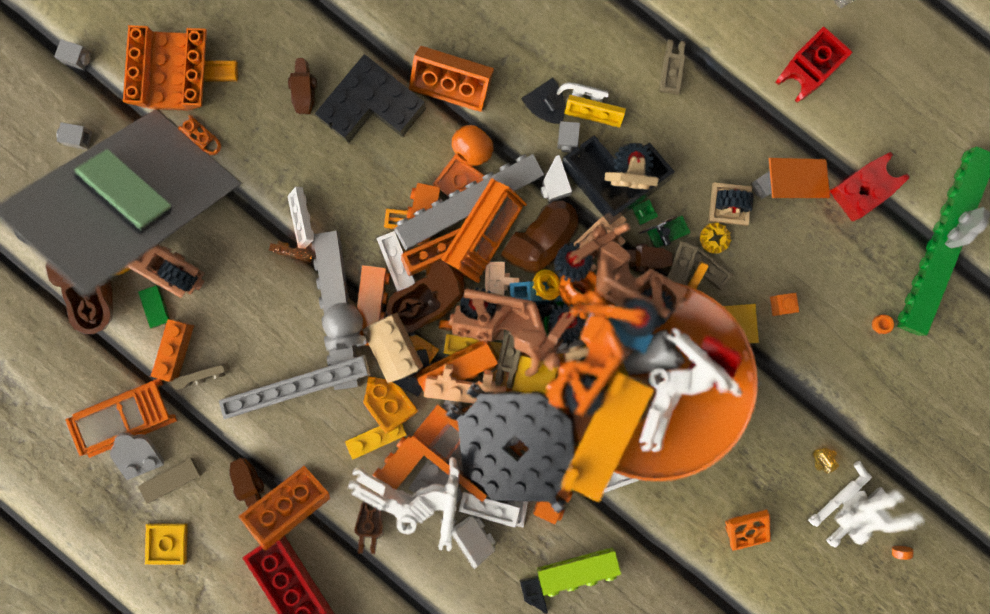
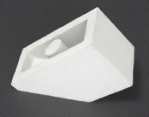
[540,155,572,202]

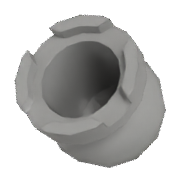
[323,303,367,351]

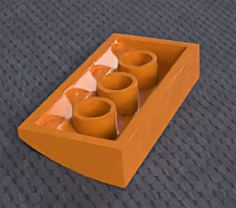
[239,466,330,551]

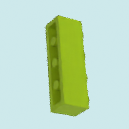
[537,547,621,597]

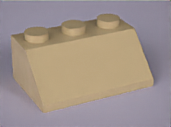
[362,313,423,383]

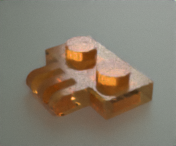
[269,241,312,263]

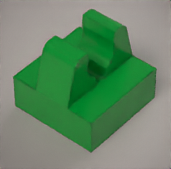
[631,199,658,226]

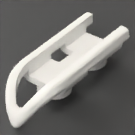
[557,82,609,102]

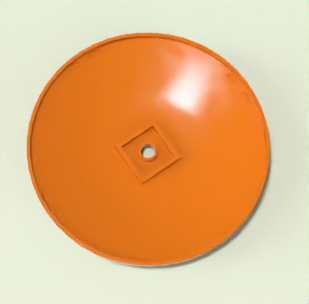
[557,283,757,481]

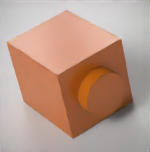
[770,293,799,316]

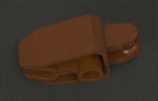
[288,57,317,114]
[626,244,673,272]
[229,458,264,508]
[354,501,384,554]

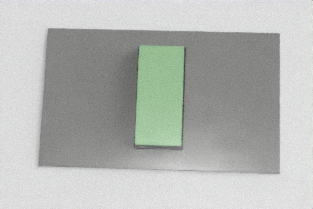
[0,109,241,296]

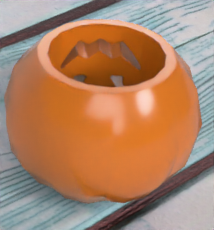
[452,125,493,166]
[558,269,597,307]

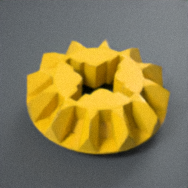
[700,223,732,254]
[532,269,560,301]

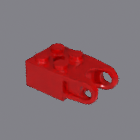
[775,26,853,103]
[829,152,910,221]

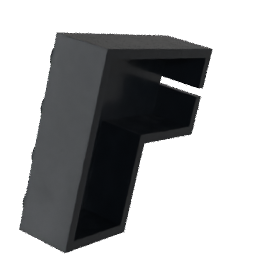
[315,54,426,143]
[562,135,675,224]

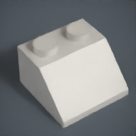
[452,515,496,569]

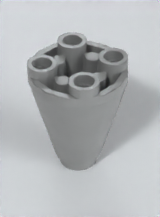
[624,330,685,375]

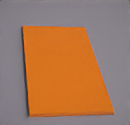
[769,158,830,198]

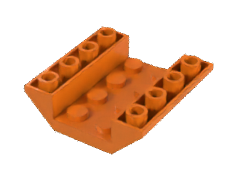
[123,25,207,111]

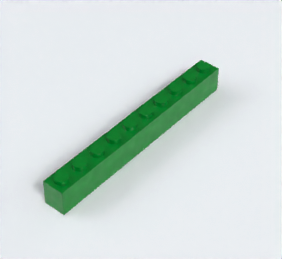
[897,146,990,336]

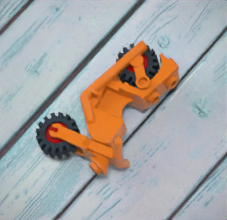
[546,290,659,416]

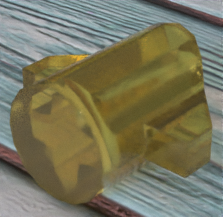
[812,448,839,474]

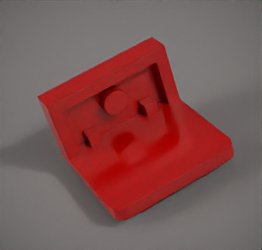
[688,335,743,392]

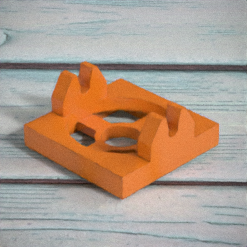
[725,510,771,551]

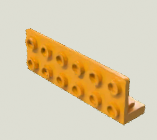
[561,372,653,501]

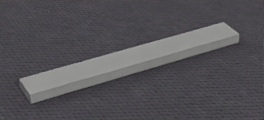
[219,356,371,419]

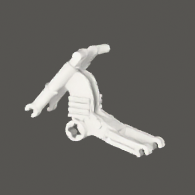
[640,329,742,452]
[348,457,459,551]
[808,461,924,547]

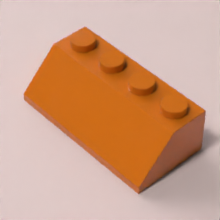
[409,46,494,112]

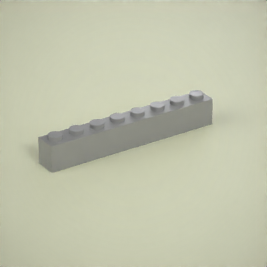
[394,154,544,250]
[311,231,361,390]

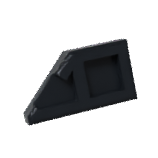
[520,576,548,614]

